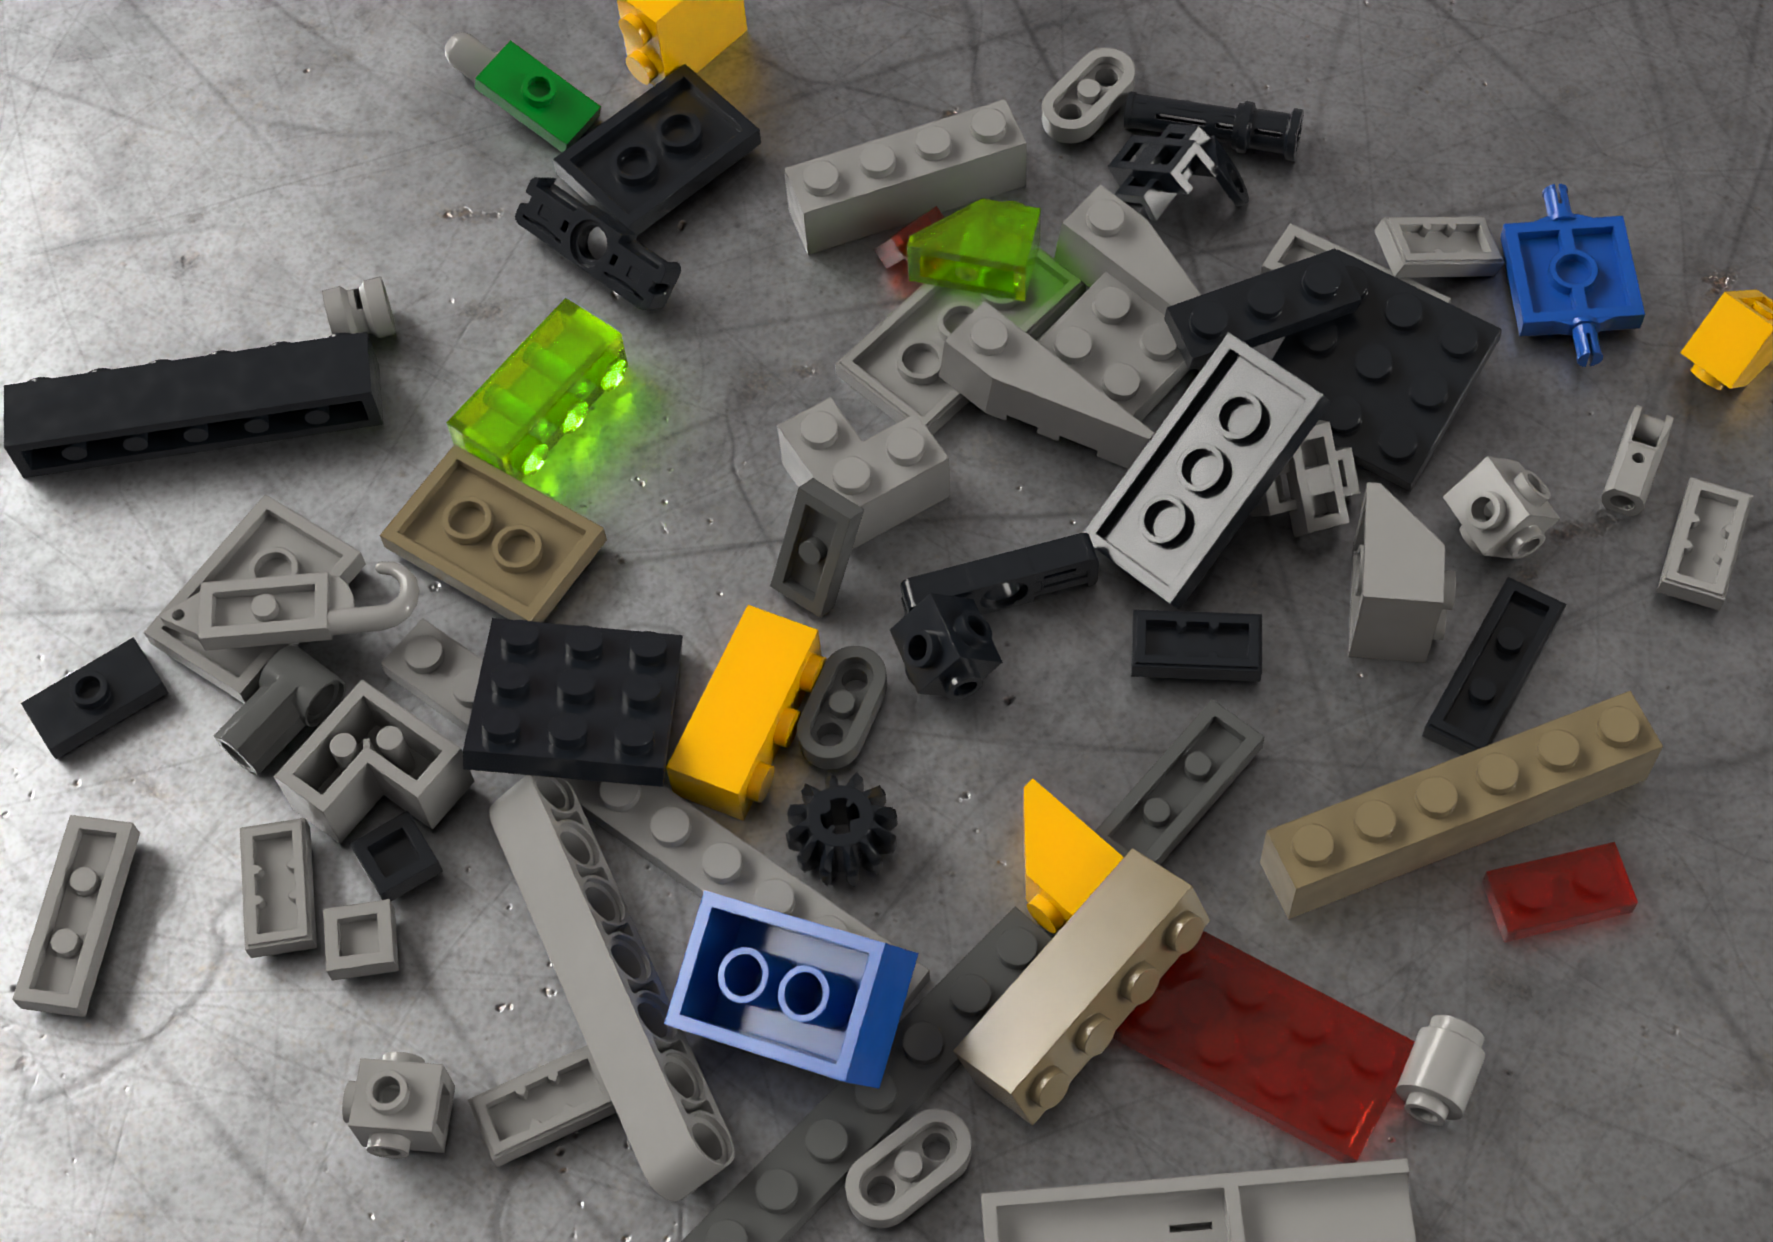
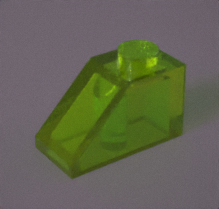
[907,198,1041,301]

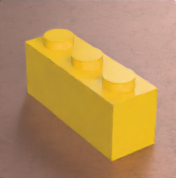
[666,605,827,821]

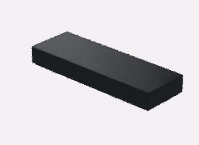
[1422,577,1567,755]

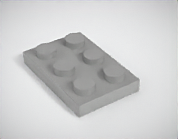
[144,494,366,704]

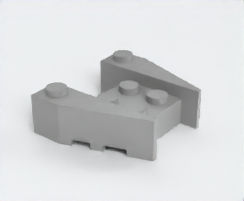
[939,184,1204,469]

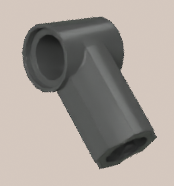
[214,645,346,775]

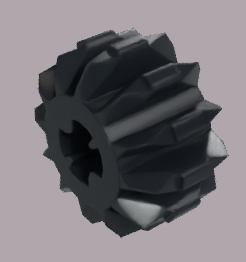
[786,771,898,887]

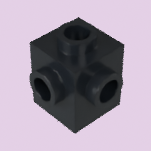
[890,593,1003,700]

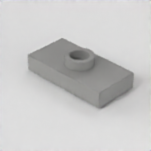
[1374,216,1505,278]
[1656,477,1753,611]
[240,818,317,958]
[468,1045,616,1167]

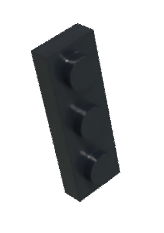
[1164,248,1362,370]

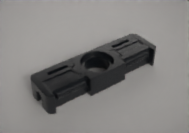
[515,177,681,310]
[900,533,1099,615]

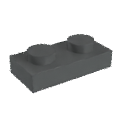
[770,478,864,618]

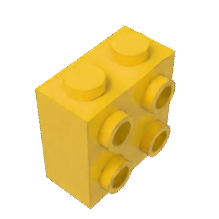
[617,0,747,86]

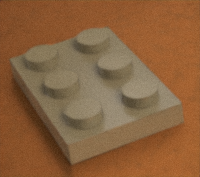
[380,444,607,623]

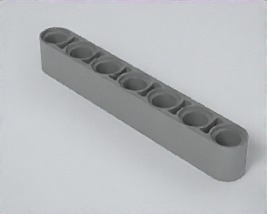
[489,775,735,1202]

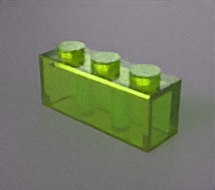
[446,298,628,481]

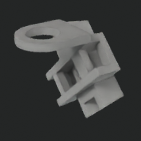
[1251,420,1361,538]

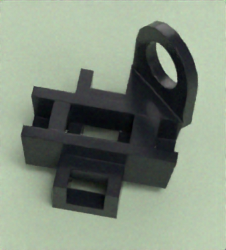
[1108,124,1249,221]

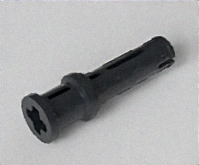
[1124,91,1304,162]

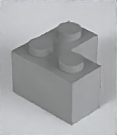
[777,397,950,550]
[274,680,474,844]

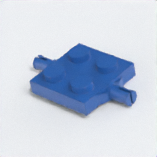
[1500,184,1645,367]

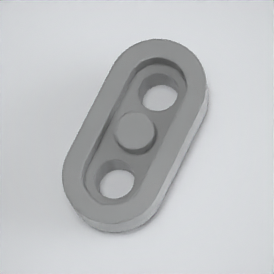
[1042,48,1135,143]
[845,1108,972,1228]

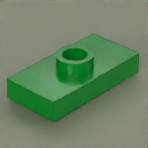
[474,40,601,152]

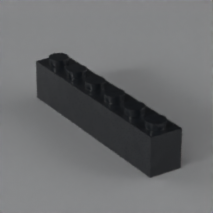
[4,332,384,478]

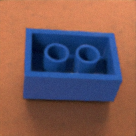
[664,890,919,1089]

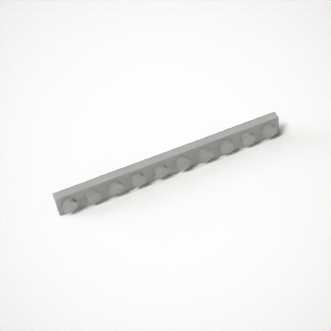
[381,618,930,1017]

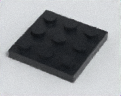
[1272,249,1502,492]
[463,618,683,787]

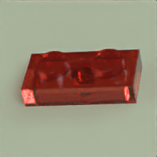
[1482,842,1638,942]

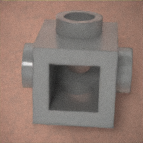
[1443,456,1560,559]
[342,1052,455,1159]

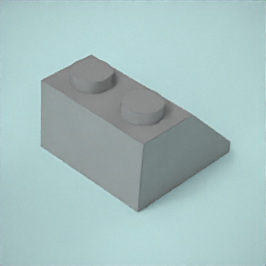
[1348,482,1456,663]

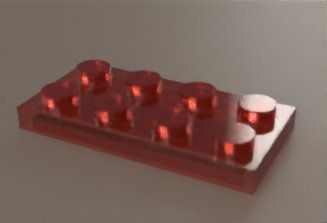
[1113,931,1415,1163]

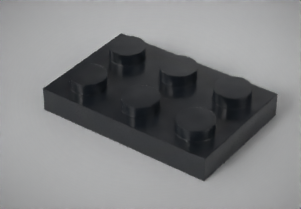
[553,64,761,235]

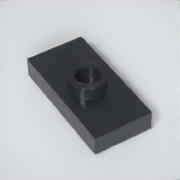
[1131,609,1262,682]
[21,637,169,759]

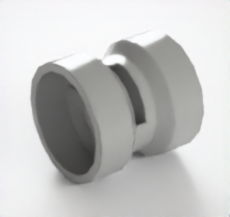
[322,276,396,338]

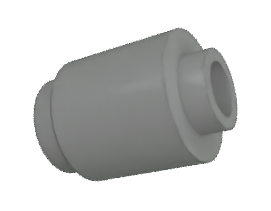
[1396,1015,1485,1125]

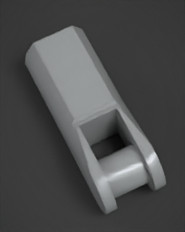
[1602,405,1674,517]

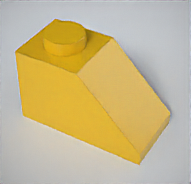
[1680,289,1773,390]
[1023,778,1124,934]

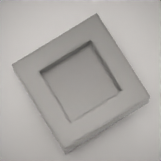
[323,899,399,981]

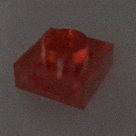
[873,206,950,269]

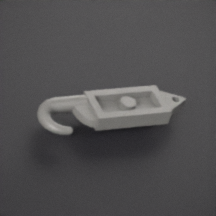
[160,561,419,651]

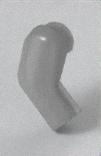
[445,32,521,82]

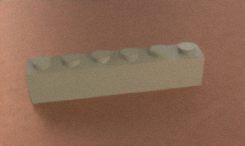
[1260,690,1663,920]

